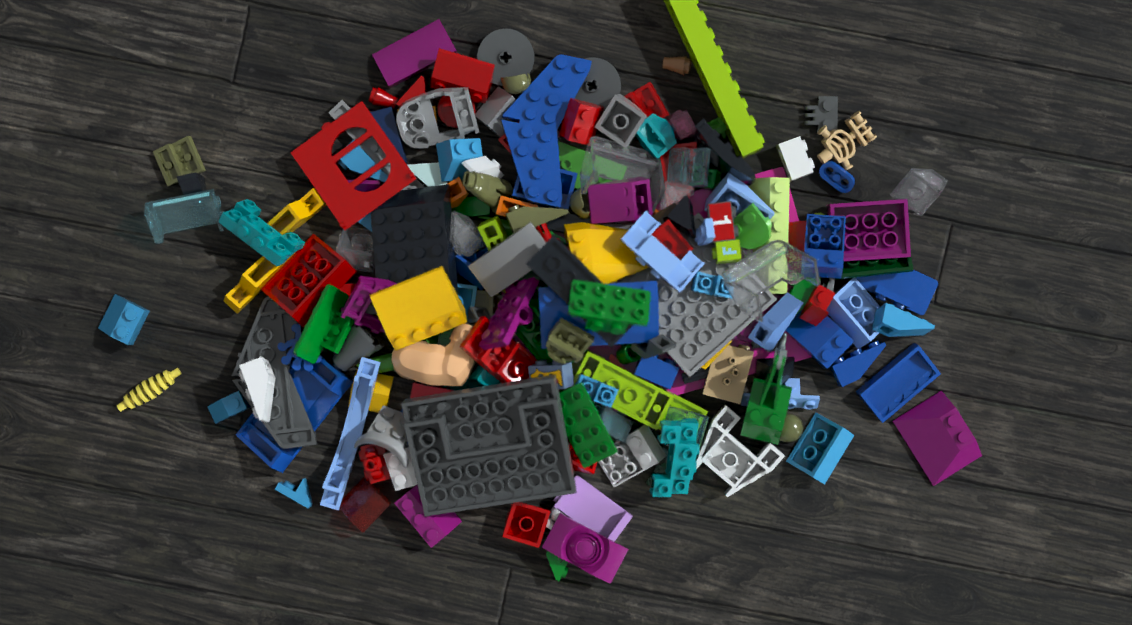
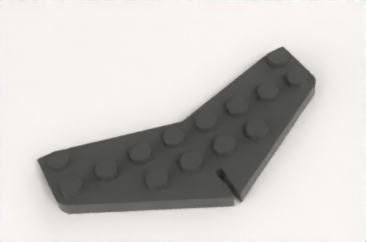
[232,297,317,449]

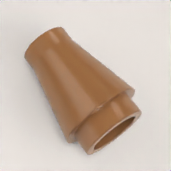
[663,56,692,75]

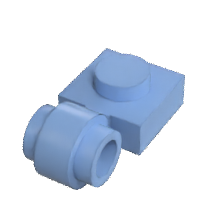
[695,218,715,246]

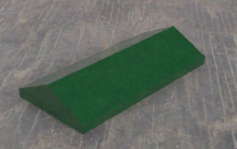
[836,257,914,279]

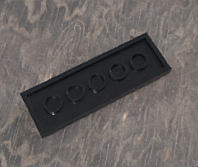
[526,235,633,347]

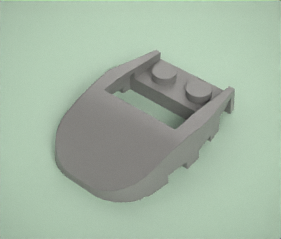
[396,87,479,148]

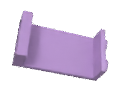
[553,474,633,542]

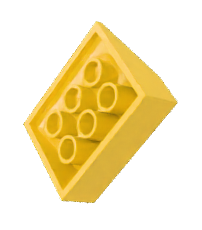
[370,266,467,351]

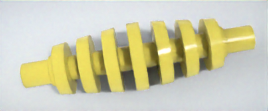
[117,368,181,411]

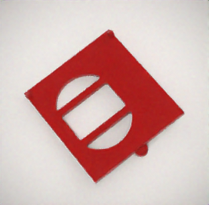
[291,101,417,231]

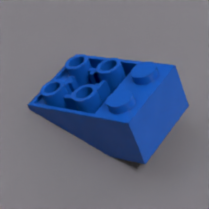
[802,214,846,279]

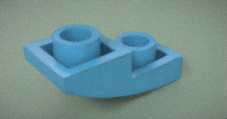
[691,271,736,299]
[575,374,619,407]

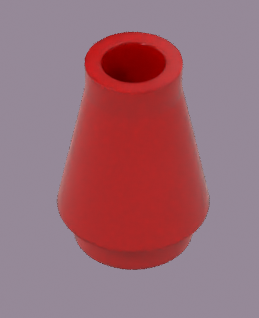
[368,87,398,109]

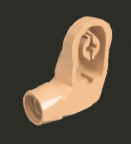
[392,324,476,387]

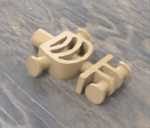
[817,111,877,170]

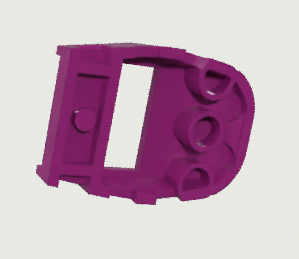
[341,276,397,334]

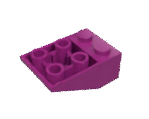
[587,177,653,224]

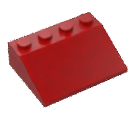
[261,234,356,328]

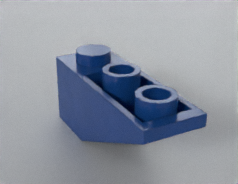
[830,340,886,387]

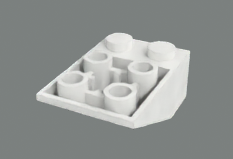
[239,357,276,423]
[599,424,667,487]

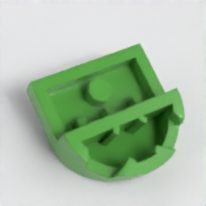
[733,203,772,249]

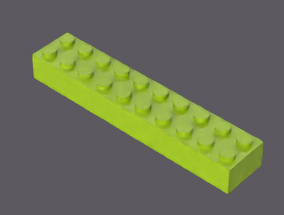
[663,0,765,159]

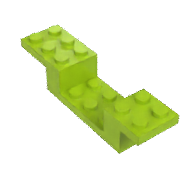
[571,349,708,430]

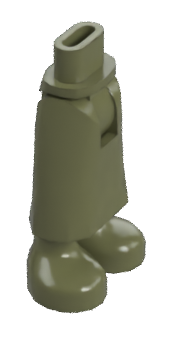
[463,171,513,214]

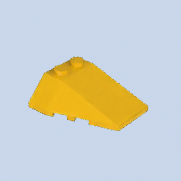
[563,222,649,284]

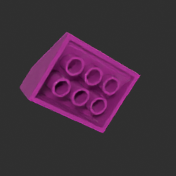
[827,199,911,261]

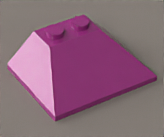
[893,391,982,486]

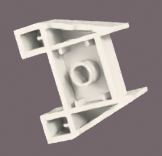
[696,404,785,497]

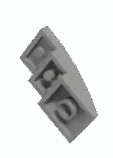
[468,222,546,297]

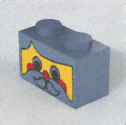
[528,359,574,389]

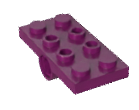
[479,277,539,350]

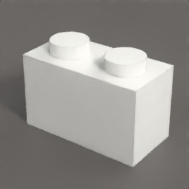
[776,136,815,182]

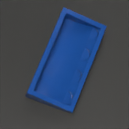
[856,343,941,423]

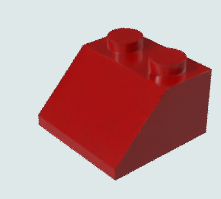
[559,98,604,145]

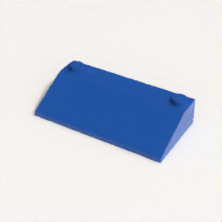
[538,281,659,349]
[236,355,353,473]

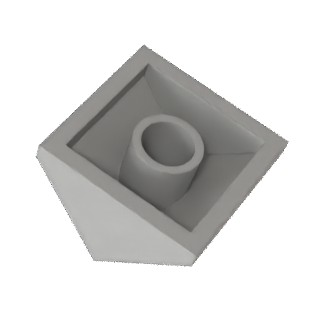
[475,87,518,137]

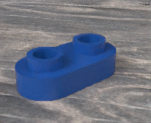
[819,161,855,193]

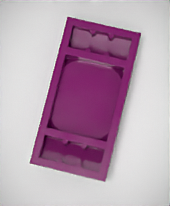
[542,513,629,584]

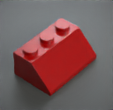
[431,48,495,104]

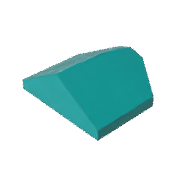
[636,113,677,159]

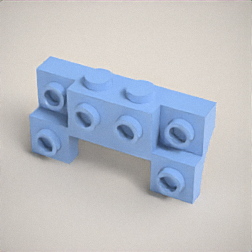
[620,211,705,293]

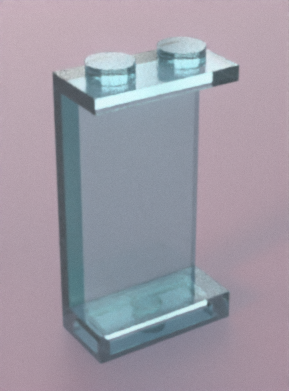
[144,189,224,244]

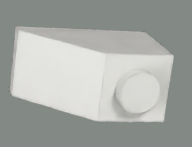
[462,156,504,179]

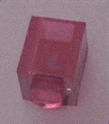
[669,110,697,141]

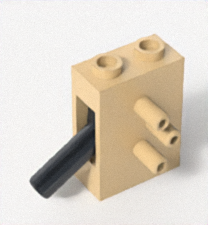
[682,342,754,404]

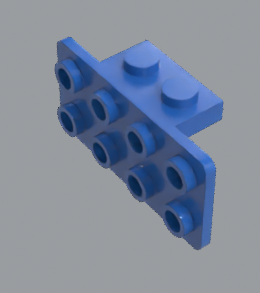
[856,270,938,315]

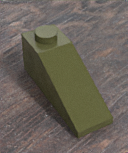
[505,205,569,233]

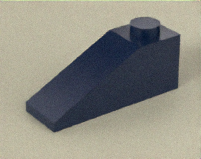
[370,107,408,164]

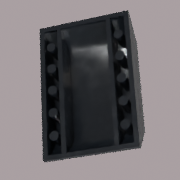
[371,184,458,295]

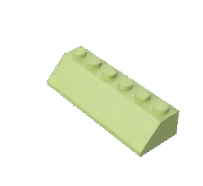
[747,177,790,295]

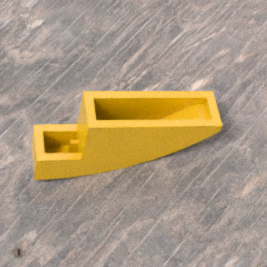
[267,188,326,235]
[223,253,295,314]

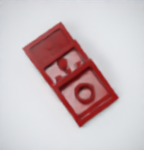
[459,316,536,383]

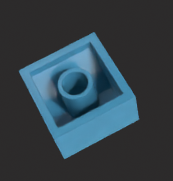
[436,138,483,182]
[98,294,150,345]

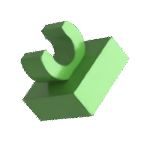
[707,117,727,138]

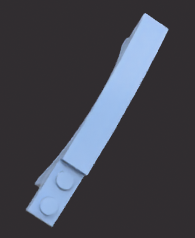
[320,357,381,510]

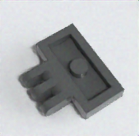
[805,96,838,135]

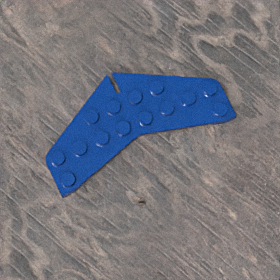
[501,55,592,209]

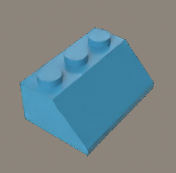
[786,412,854,485]

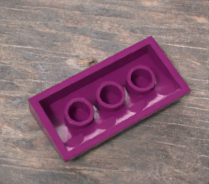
[372,19,457,88]

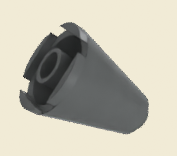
[332,324,385,372]

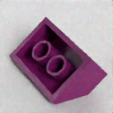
[394,485,462,548]

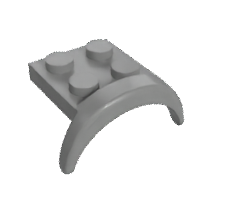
[354,405,409,468]

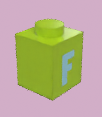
[711,240,742,264]

